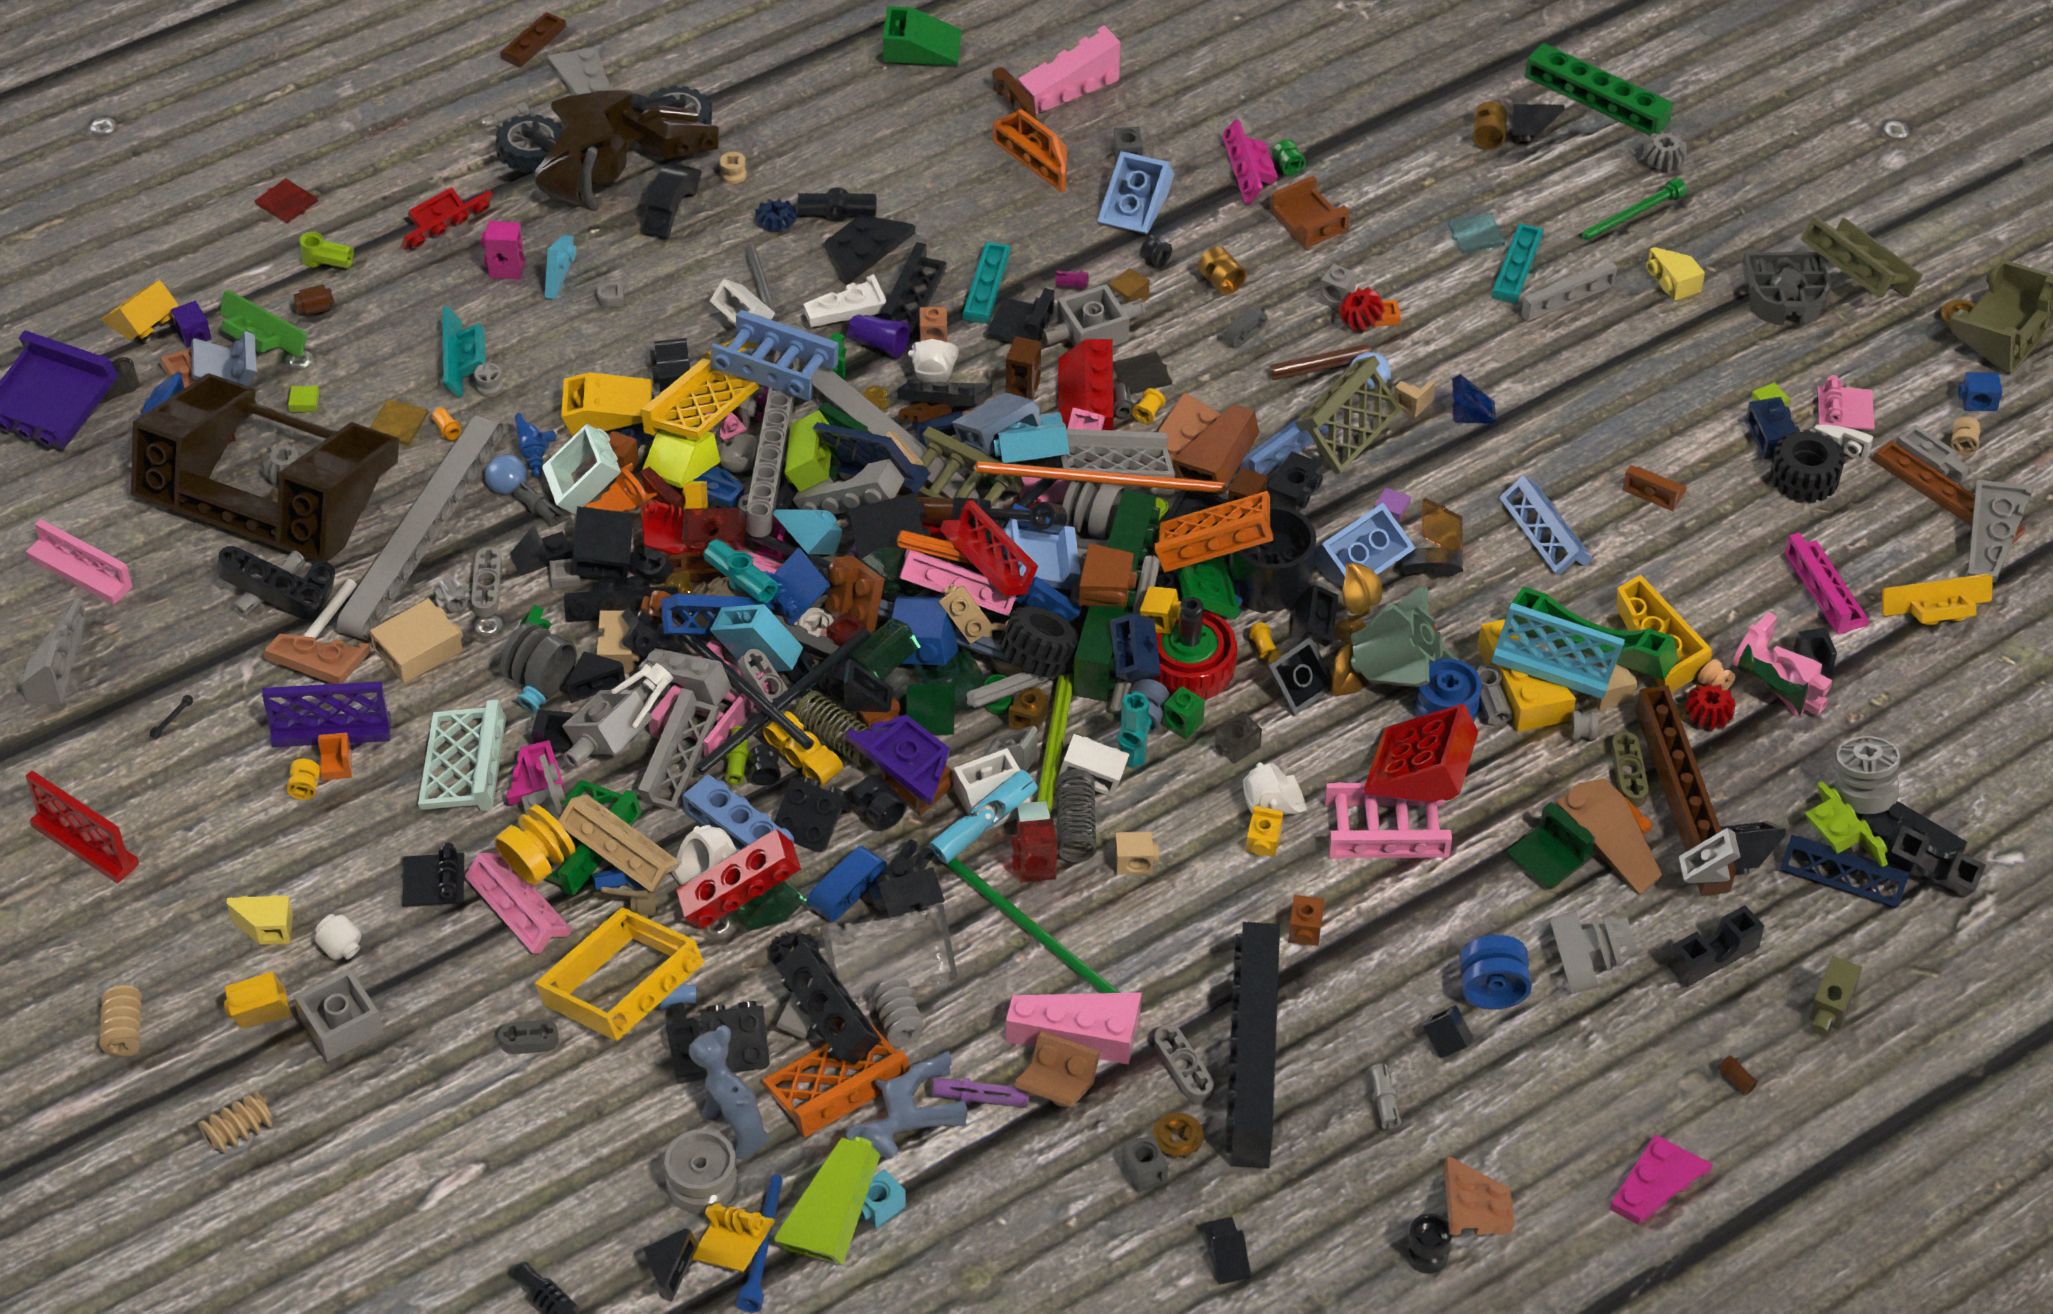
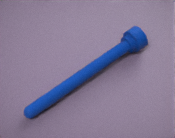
[736,1174,783,1313]

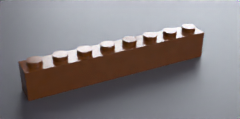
[1635,685,1736,896]

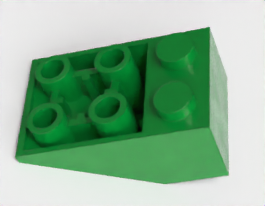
[883,6,962,65]

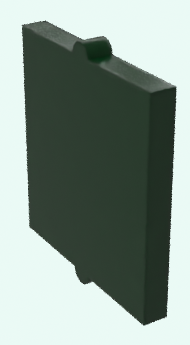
[906,681,956,735]

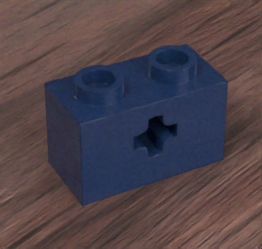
[1110,613,1161,682]

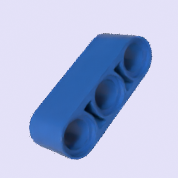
[806,846,887,922]

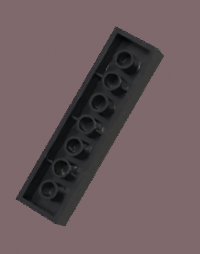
[1225,922,1280,1169]

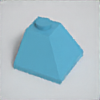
[773,510,843,555]

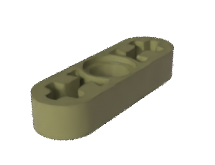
[1611,731,1648,808]

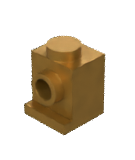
[1009,687,1049,733]

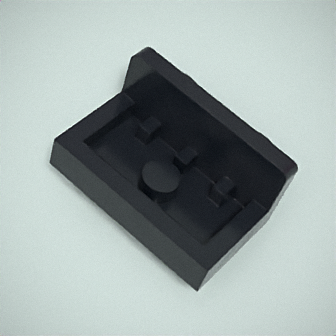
[621,607,682,658]

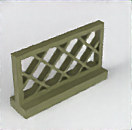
[1295,355,1402,474]

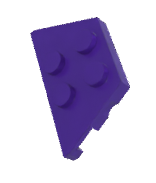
[846,715,950,805]

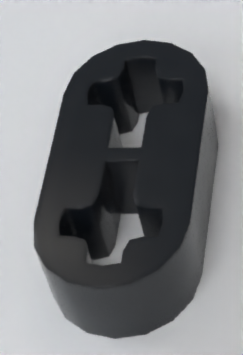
[630,545,674,582]

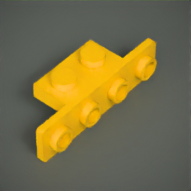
[1882,574,1993,625]

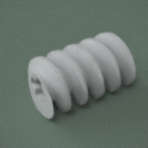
[872,977,923,1047]

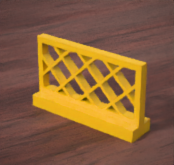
[641,358,759,440]

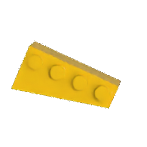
[1616,574,1712,693]
[1477,619,1576,732]

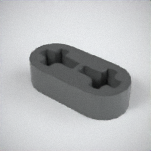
[1224,307,1268,348]
[498,1020,559,1054]

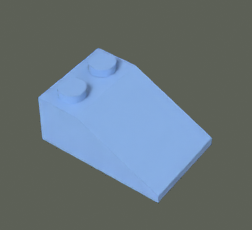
[1097,151,1175,235]

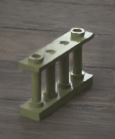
[1800,217,1923,298]
[898,426,1024,531]

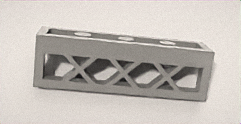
[638,688,720,812]

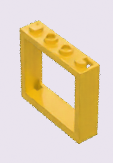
[535,907,704,1041]

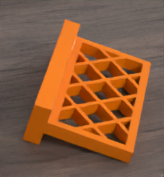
[1155,491,1273,573]
[762,1023,910,1138]

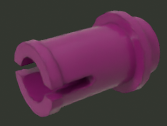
[1055,269,1089,290]

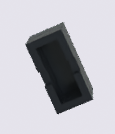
[869,865,945,924]

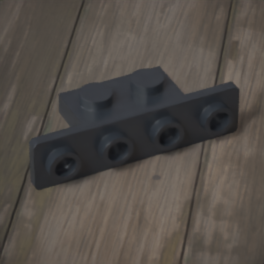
[564,576,679,622]

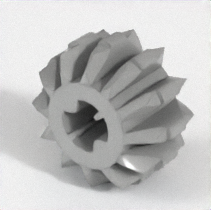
[1643,131,1687,173]
[262,441,306,485]

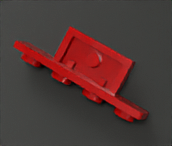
[401,187,493,250]

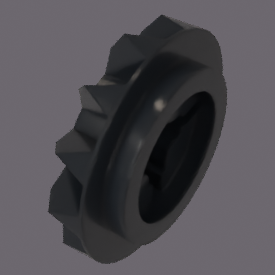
[770,929,819,967]

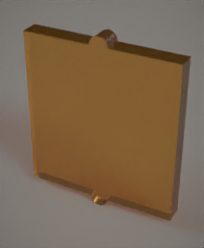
[1422,498,1463,553]

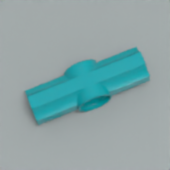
[704,539,778,603]
[1117,691,1152,768]

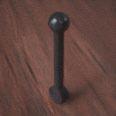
[150,695,193,739]

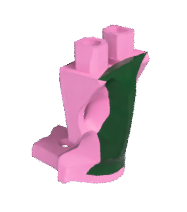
[1732,612,1832,717]

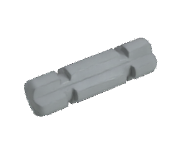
[481,102,530,132]

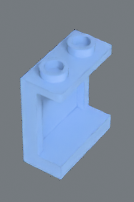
[1002,519,1080,590]

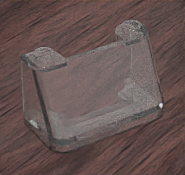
[819,904,958,1004]

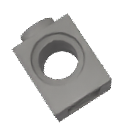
[1319,264,1357,310]

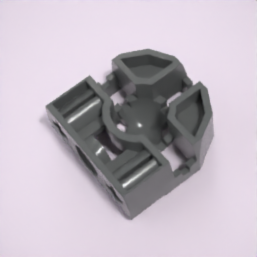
[1742,252,1831,325]

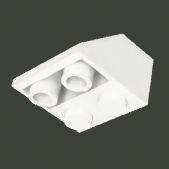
[953,748,1030,831]

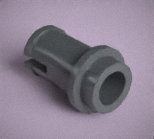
[1113,384,1134,418]

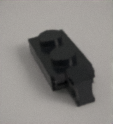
[666,1002,708,1084]

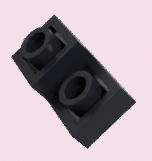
[1402,547,1464,578]

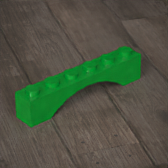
[1508,586,1678,680]

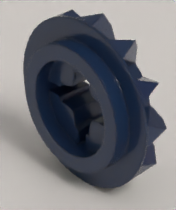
[755,198,797,231]

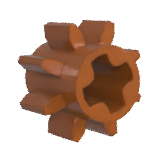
[641,591,676,624]

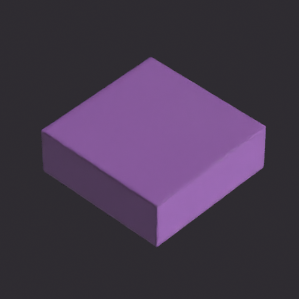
[1374,488,1411,521]

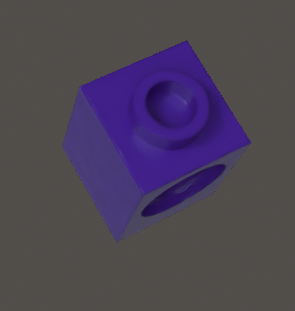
[170,300,212,348]

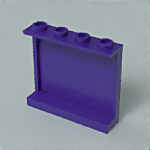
[0,330,119,449]

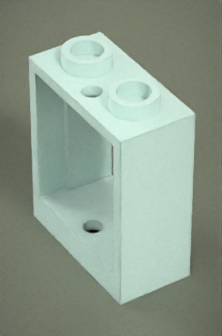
[542,424,621,514]

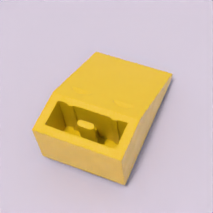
[561,372,652,437]

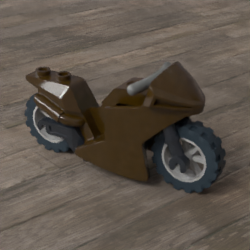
[496,86,719,210]

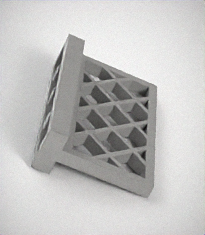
[1055,429,1175,478]

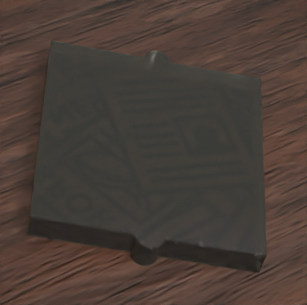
[1113,351,1172,395]

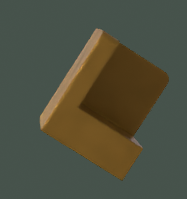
[1110,268,1150,304]

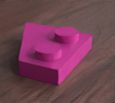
[506,740,564,805]

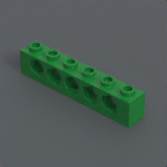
[1525,43,1673,136]

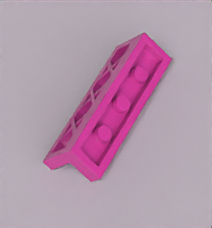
[1785,533,1869,634]

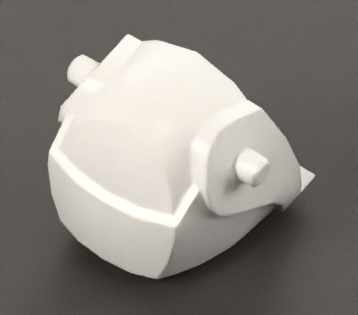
[908,339,959,383]
[1243,762,1308,815]
[671,825,738,886]

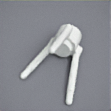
[611,663,674,729]

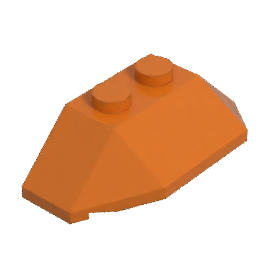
[993,109,1067,193]

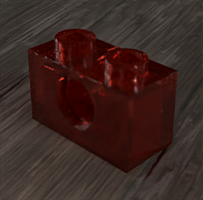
[682,508,746,554]
[1011,819,1057,883]

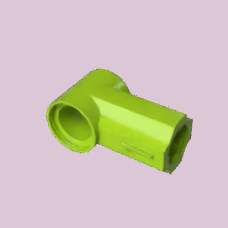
[299,232,354,269]

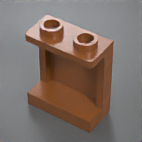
[1270,176,1350,249]

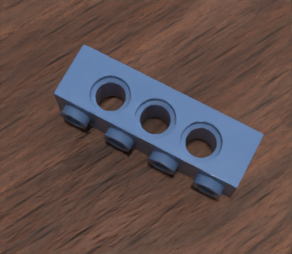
[683,774,794,851]

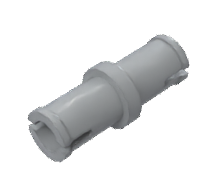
[1368,1064,1402,1129]

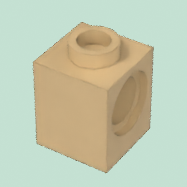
[1115,831,1159,875]

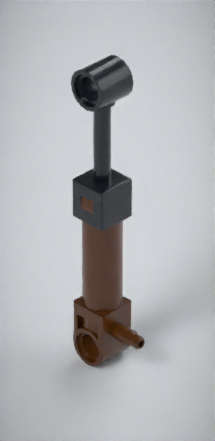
[895,494,1067,532]

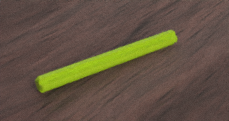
[1036,673,1074,814]

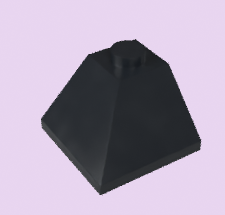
[1507,104,1565,141]
[1266,636,1332,716]
[1720,821,1786,875]

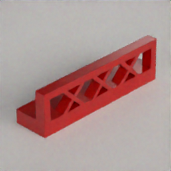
[940,500,1038,596]

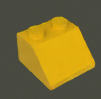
[101,280,179,340]

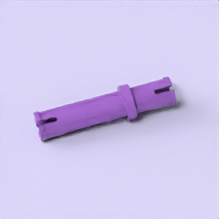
[933,1077,1029,1108]

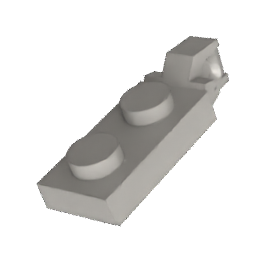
[1896,425,1969,484]

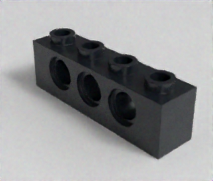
[776,942,882,1065]

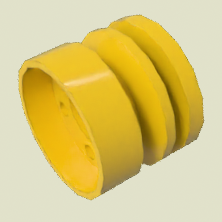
[494,804,576,886]

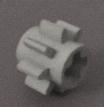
[434,577,471,612]

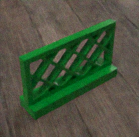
[545,780,642,896]

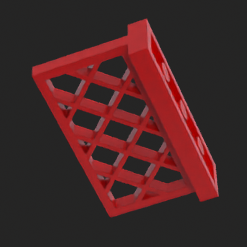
[25,770,139,884]

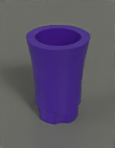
[848,314,910,358]

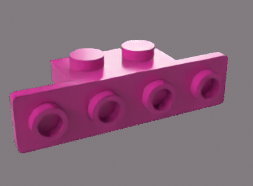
[1222,119,1278,205]

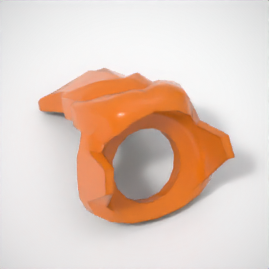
[585,463,657,513]

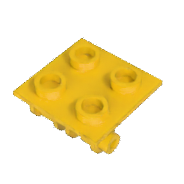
[692,1203,775,1272]

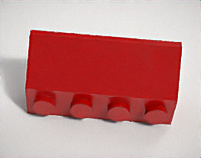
[1058,339,1114,431]

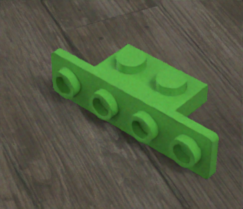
[220,290,307,357]

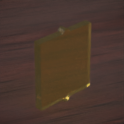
[370,399,429,446]

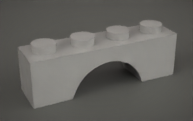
[793,459,905,515]

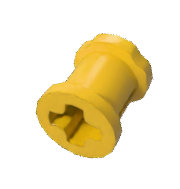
[1132,388,1166,425]

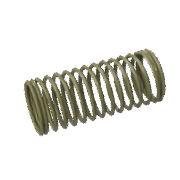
[794,691,872,767]

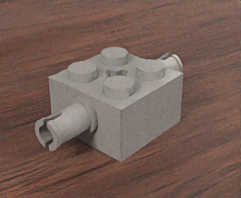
[1041,284,1145,347]
[562,682,653,768]

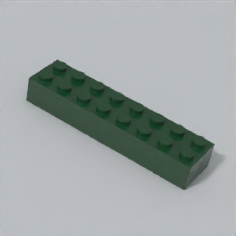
[1073,490,1160,702]

